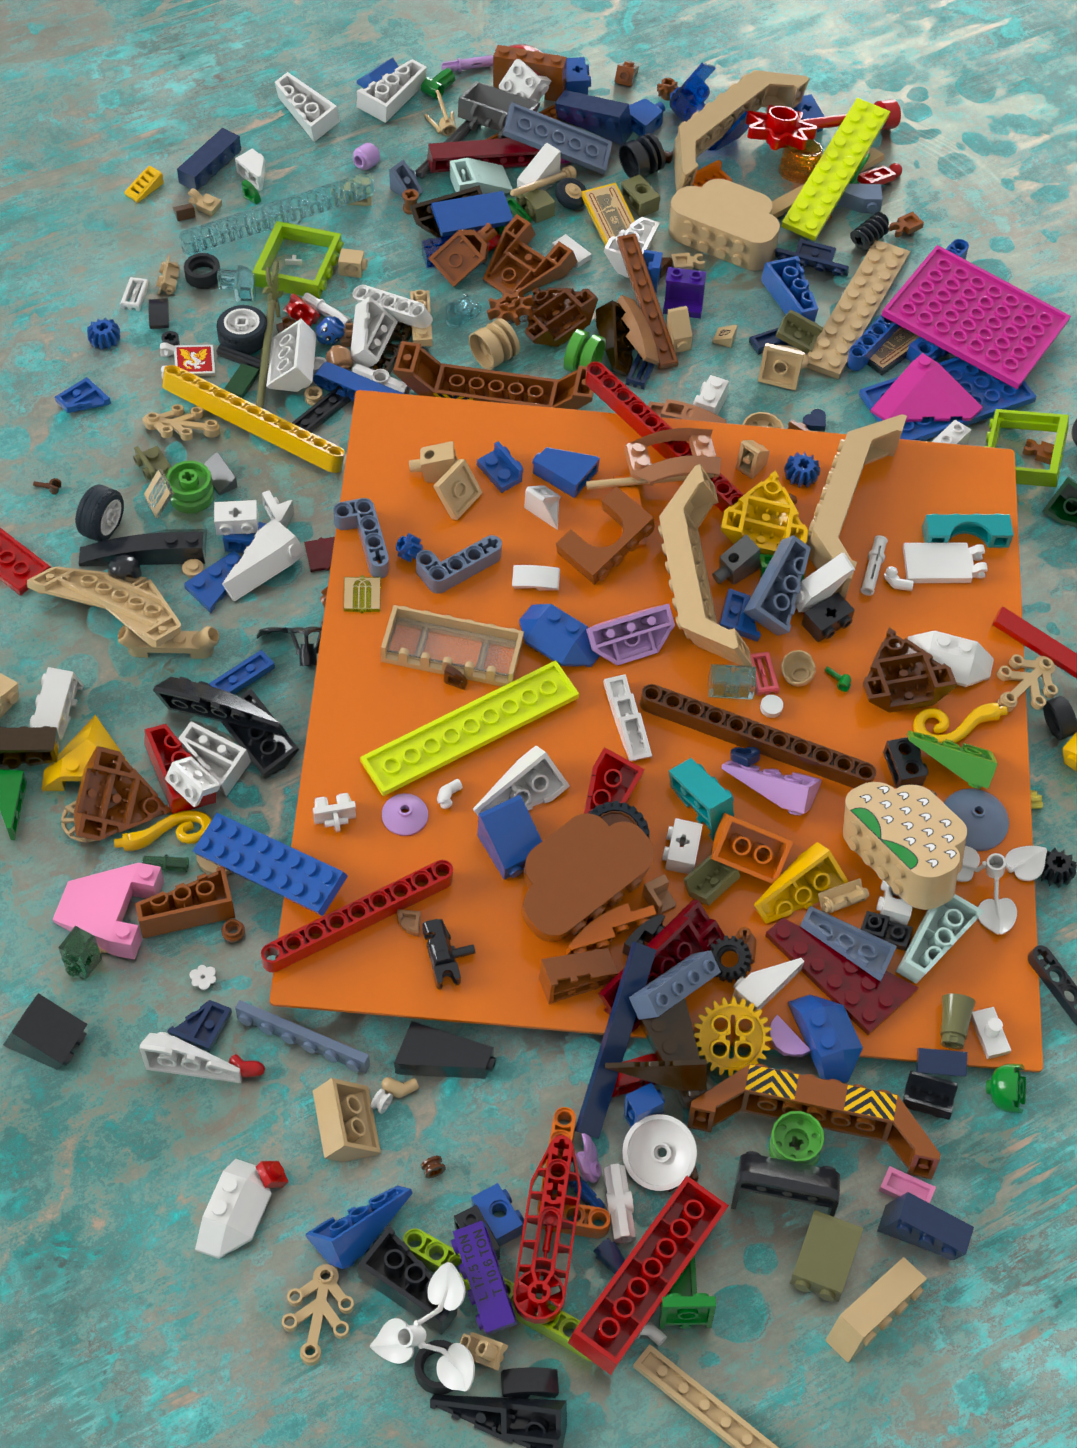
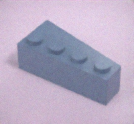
[743,536,811,636]

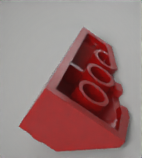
[584,747,645,814]

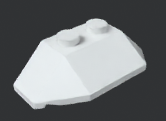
[907,631,994,687]
[195,1159,272,1259]

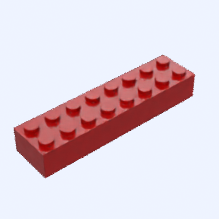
[568,1175,729,1375]

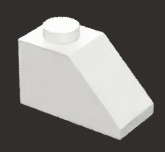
[235,148,265,191]

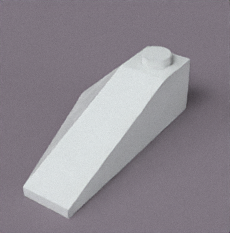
[604,217,660,278]
[222,519,306,601]
[473,746,570,816]
[139,1032,242,1083]

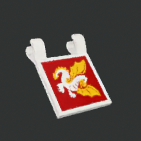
[160,343,215,379]

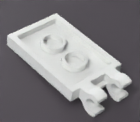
[902,543,988,583]

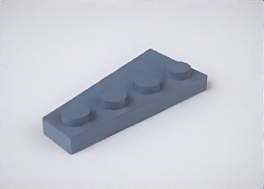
[800,906,897,982]

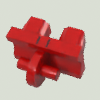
[283,293,320,327]

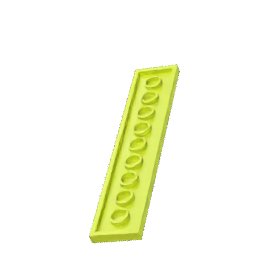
[781,98,890,241]
[360,660,579,796]

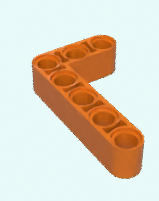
[537,1107,610,1239]

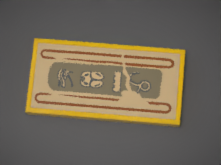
[581,183,635,246]

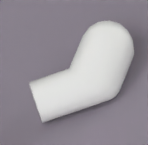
[884,567,913,591]
[437,779,463,809]
[637,1321,667,1346]

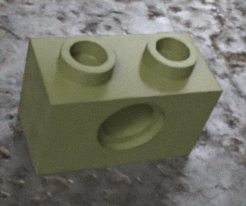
[621,174,660,218]

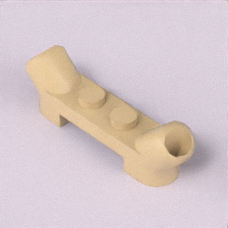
[118,625,219,659]

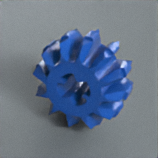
[87,317,121,350]
[784,452,820,488]

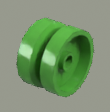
[564,329,606,372]
[166,461,214,514]

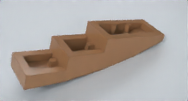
[617,295,659,365]

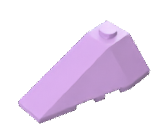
[721,760,822,815]

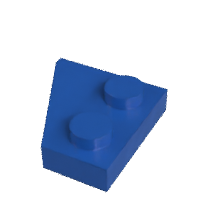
[55,377,111,413]

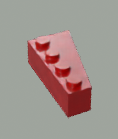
[144,724,216,814]

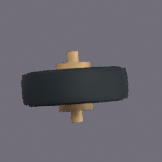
[555,177,587,210]

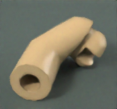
[381,1077,419,1098]

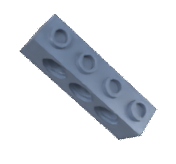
[629,951,720,1020]

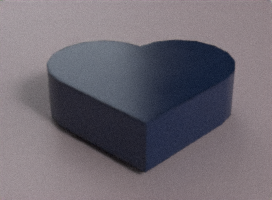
[802,409,826,431]
[730,747,760,767]

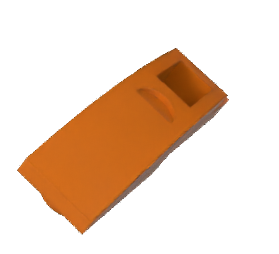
[565,903,656,955]

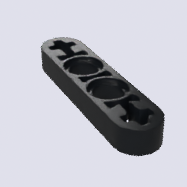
[1028,945,1077,1025]

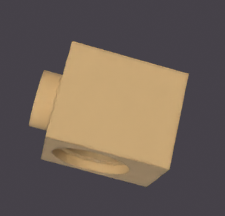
[338,248,368,278]

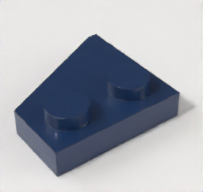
[167,1000,232,1053]

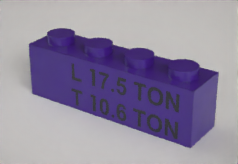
[451,1221,519,1335]

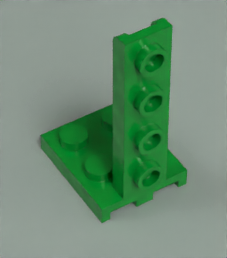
[659,1256,716,1329]

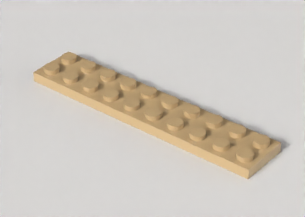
[806,240,910,379]

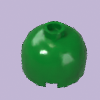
[986,1064,1026,1113]

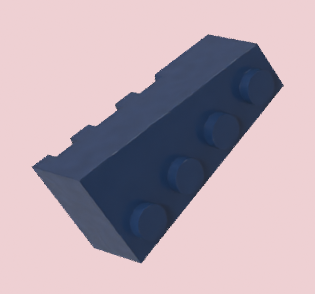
[555,90,633,145]

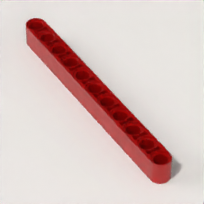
[585,362,744,513]

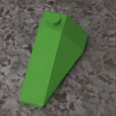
[907,731,998,789]

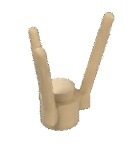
[424,90,457,136]

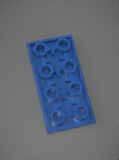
[431,191,513,237]

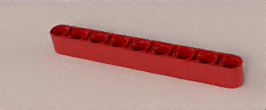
[261,860,453,973]

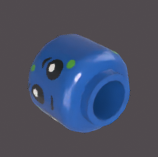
[316,316,345,346]

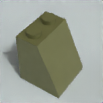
[790,1210,864,1302]

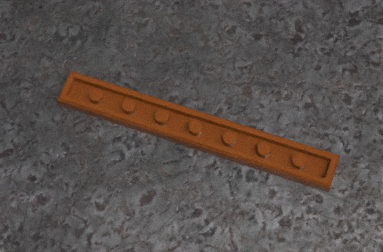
[617,233,679,370]

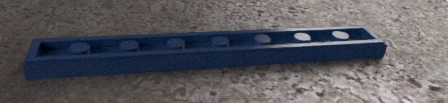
[574,942,656,1139]

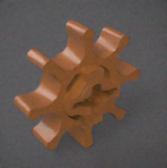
[487,288,534,326]

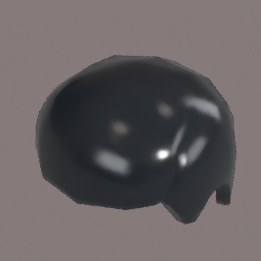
[107,555,142,580]

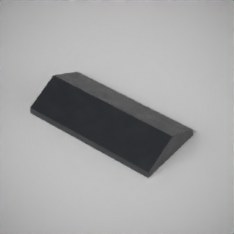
[221,689,299,777]

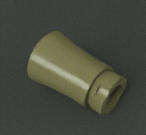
[940,993,976,1049]

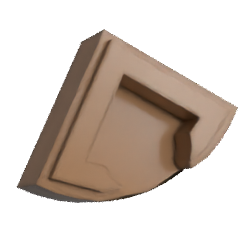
[397,909,421,937]

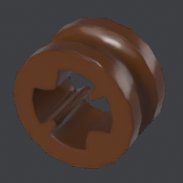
[421,1156,446,1179]

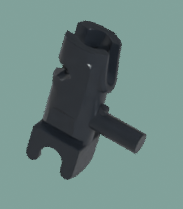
[422,919,476,989]

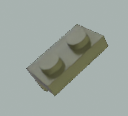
[775,310,823,354]
[683,854,741,906]

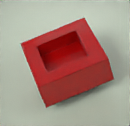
[256,1161,289,1188]

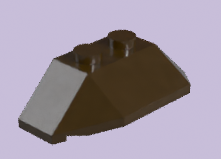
[410,185,482,239]

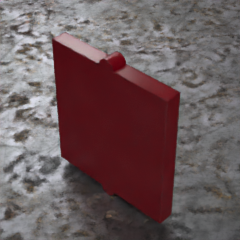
[304,537,335,572]

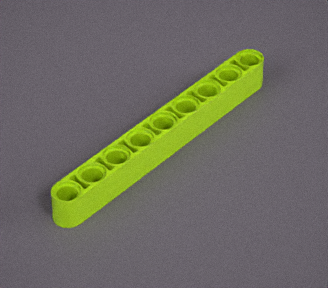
[403,1228,592,1362]

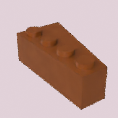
[135,866,236,938]

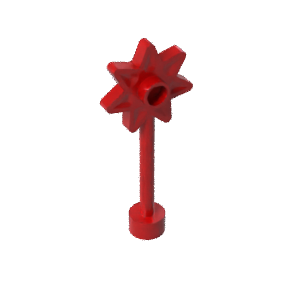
[745,99,901,150]

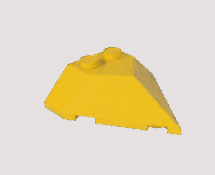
[720,470,808,555]
[41,715,129,791]

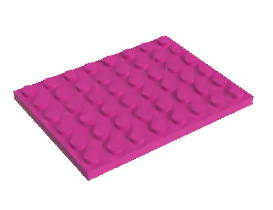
[881,245,1071,390]

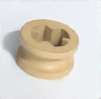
[304,386,323,406]

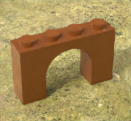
[493,45,567,102]
[556,486,655,585]

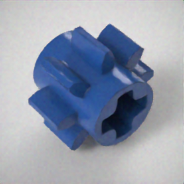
[396,533,423,562]

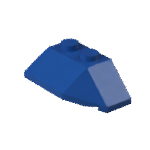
[519,604,600,667]
[787,995,863,1084]

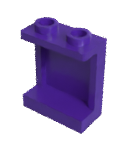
[663,267,706,319]

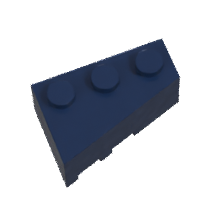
[877,1192,974,1260]

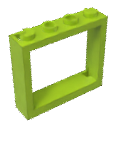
[252,221,344,299]
[984,409,1069,488]

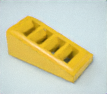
[124,166,164,203]

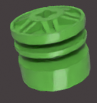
[768,1111,824,1166]

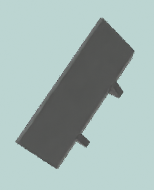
[458,81,540,139]

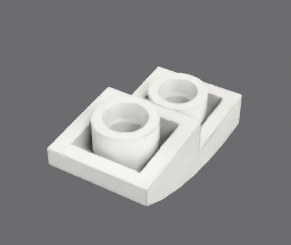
[512,565,560,591]

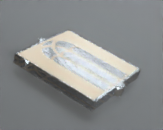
[144,469,174,519]

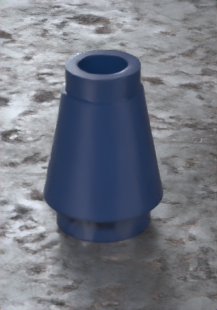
[593,1238,625,1274]

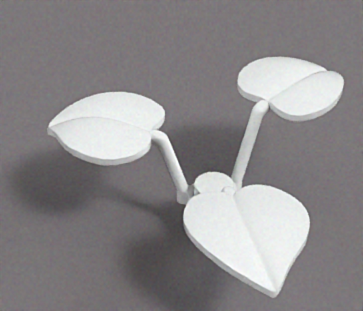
[957,846,1047,935]
[370,1262,475,1392]

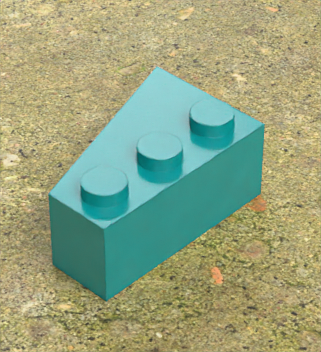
[669,758,734,841]

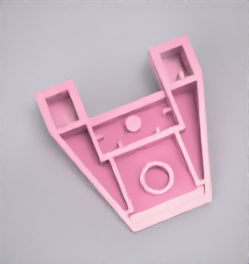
[52,863,164,960]

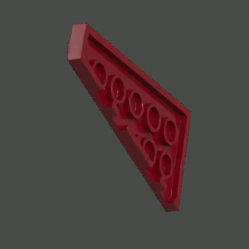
[765,918,919,1035]

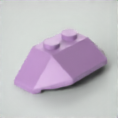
[586,604,675,665]

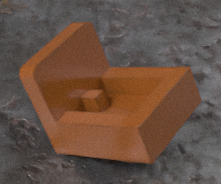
[615,60,639,86]

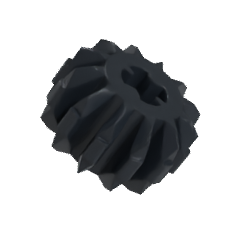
[1041,848,1077,888]

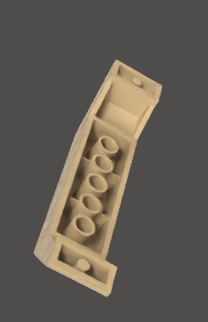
[673,70,810,192]
[806,414,907,599]
[658,464,753,668]

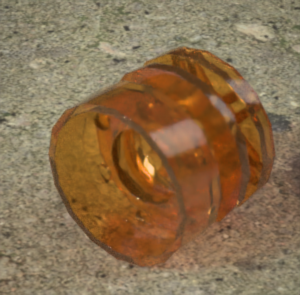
[778,139,823,184]

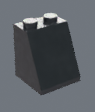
[3,993,88,1070]

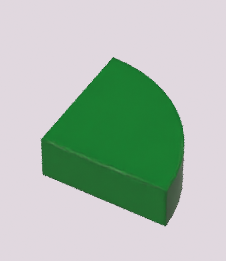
[242,179,261,204]

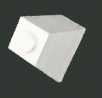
[517,143,561,190]

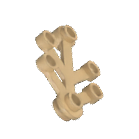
[143,404,220,441]
[997,654,1058,712]
[282,1264,354,1366]

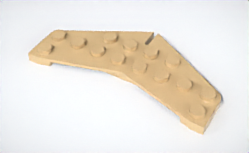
[27,567,181,648]

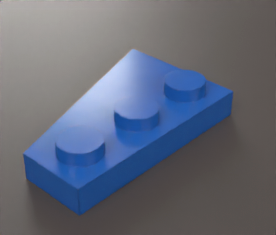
[184,551,242,613]

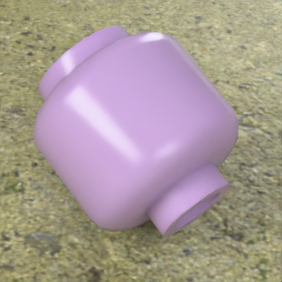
[353,143,380,170]

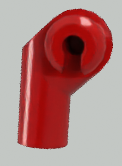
[229,1054,265,1078]

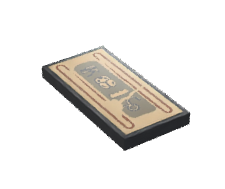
[867,326,920,375]

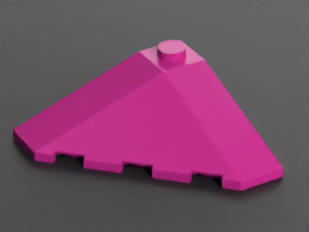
[870,353,983,422]

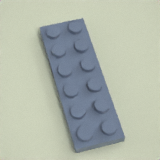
[503,102,612,175]

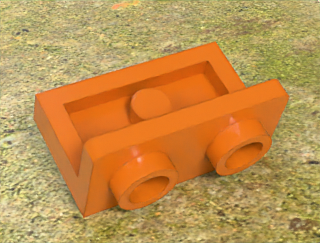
[693,160,733,187]

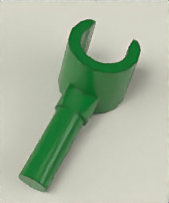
[825,667,851,692]

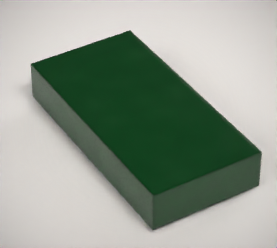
[224,363,260,399]

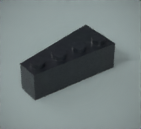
[358,1225,457,1335]

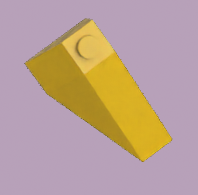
[754,842,849,924]

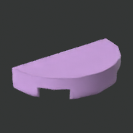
[769,1015,811,1058]

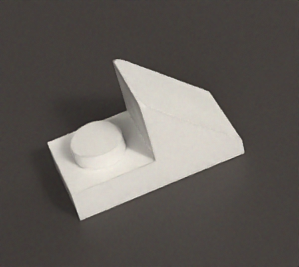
[262,490,294,527]

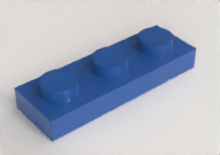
[209,650,275,694]

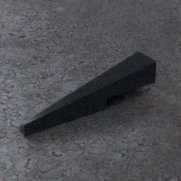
[430,1395,567,1448]

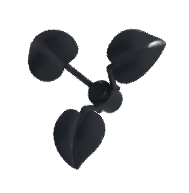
[257,621,323,666]

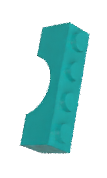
[922,513,1014,548]

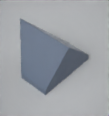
[389,159,423,197]

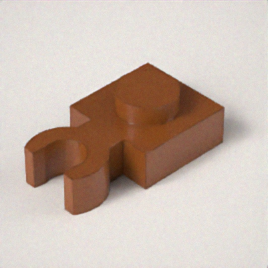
[889,211,924,237]
[1022,439,1054,465]

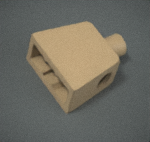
[409,441,458,483]

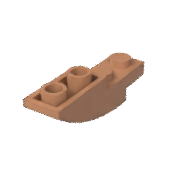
[648,399,727,423]

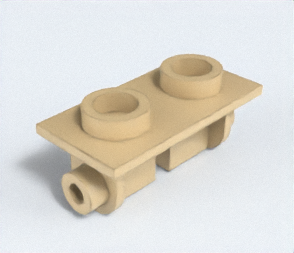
[156,255,180,295]
[818,878,869,914]

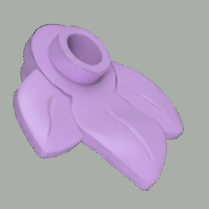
[575,1133,602,1183]

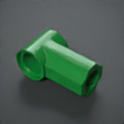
[421,68,455,100]

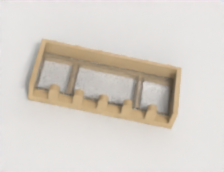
[381,605,524,687]

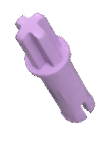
[441,55,493,73]

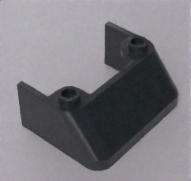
[731,1151,840,1217]

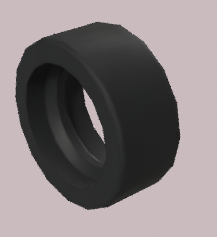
[184,253,221,289]
[1043,696,1077,740]
[414,1340,453,1395]

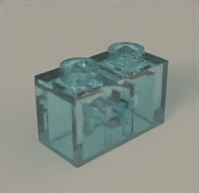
[708,664,756,700]

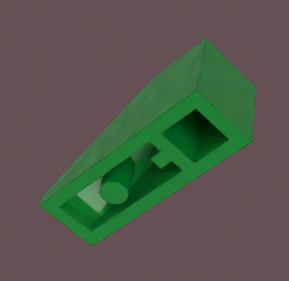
[0,769,27,840]

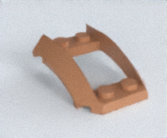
[624,428,721,486]

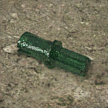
[142,854,189,873]

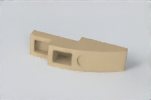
[410,290,433,346]

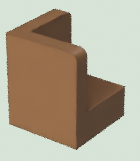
[642,874,676,916]

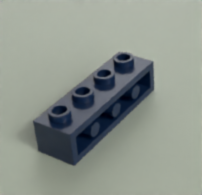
[177,128,241,191]

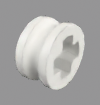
[370,1088,393,1114]

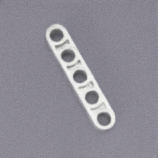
[353,285,433,329]

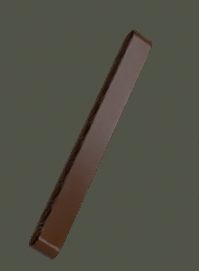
[640,684,876,788]

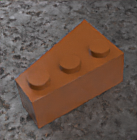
[539,948,618,1004]

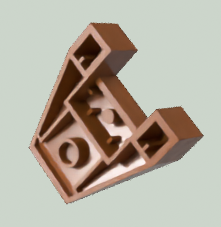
[483,214,578,295]

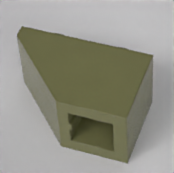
[516,186,555,223]

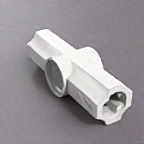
[352,364,411,394]
[603,1164,636,1244]

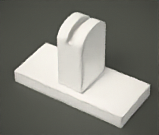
[285,255,302,265]

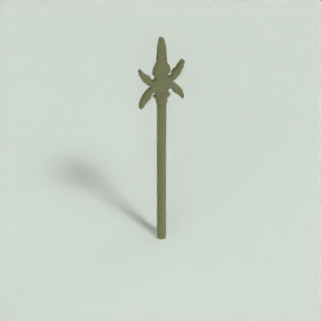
[256,261,283,409]

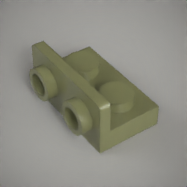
[133,445,172,487]

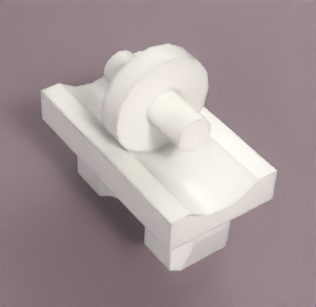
[313,793,356,832]

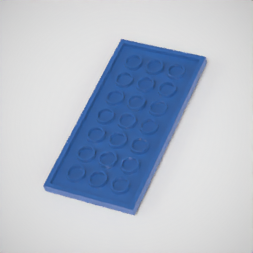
[859,357,1037,441]

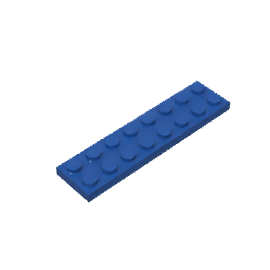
[192,813,348,916]

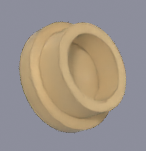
[182,559,204,579]

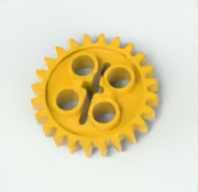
[694,996,772,1077]

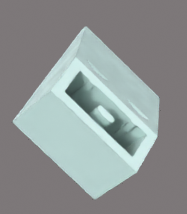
[450,158,513,194]

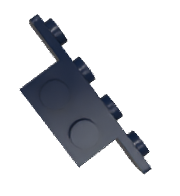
[775,239,849,276]

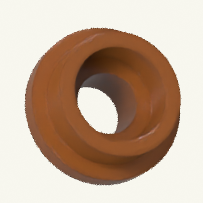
[221,919,245,942]

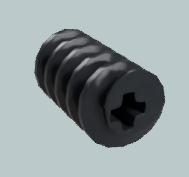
[850,212,889,250]

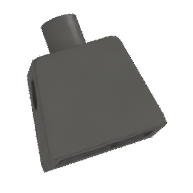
[712,535,760,585]

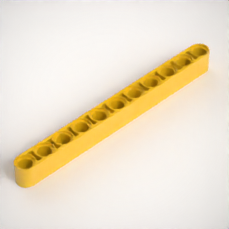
[162,365,345,473]

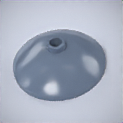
[944,788,1009,851]

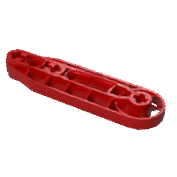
[513,1135,581,1324]

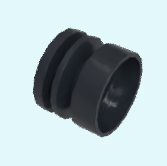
[619,133,666,178]

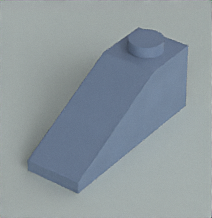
[837,184,883,213]

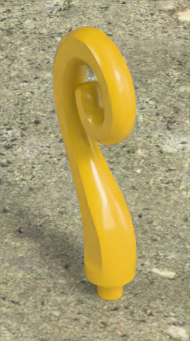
[913,703,1008,743]
[114,810,212,852]

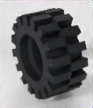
[708,936,753,983]

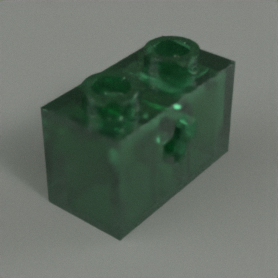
[58,926,102,981]

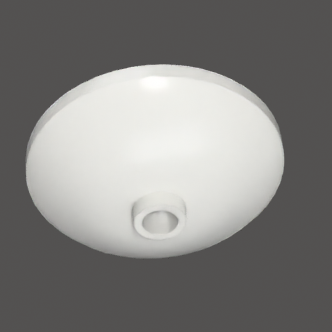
[622,1114,697,1191]

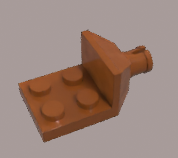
[428,223,498,287]

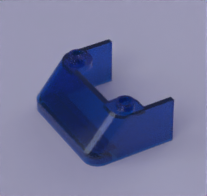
[670,62,749,151]

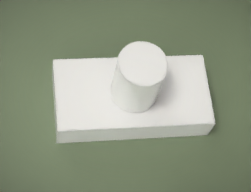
[971,1007,1011,1059]

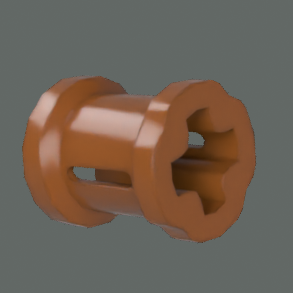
[402,189,419,214]

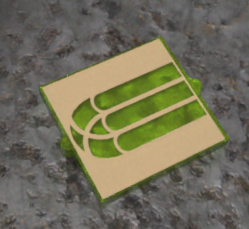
[344,575,381,614]

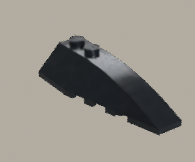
[78,529,207,566]
[153,677,287,736]

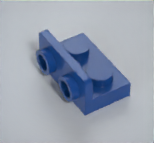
[643,250,663,294]
[477,441,523,493]

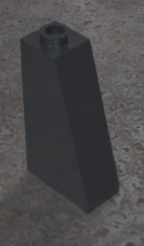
[394,1021,497,1079]

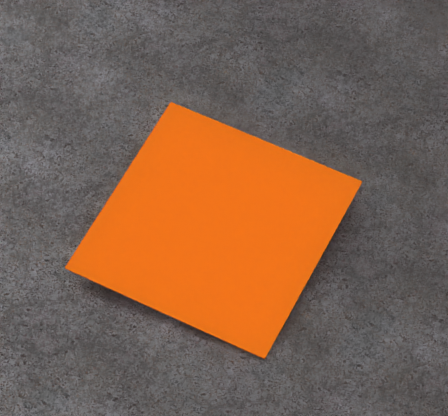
[269,390,1043,1073]

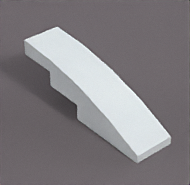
[603,674,652,761]

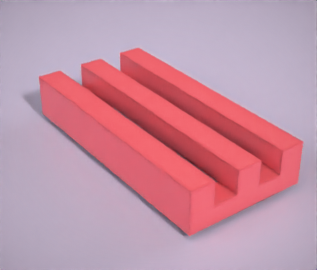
[749,652,779,696]

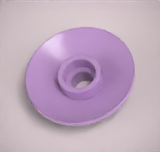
[382,794,428,836]

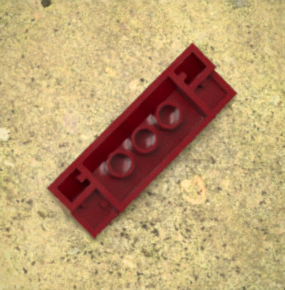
[598,899,725,1033]

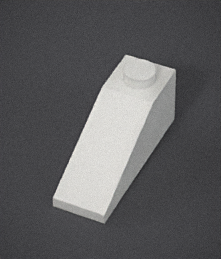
[795,553,855,612]
[733,958,804,1011]

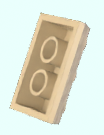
[313,1078,381,1162]

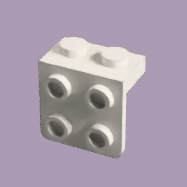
[499,59,551,102]

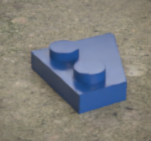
[719,589,761,642]

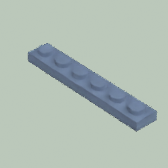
[235,1000,370,1074]

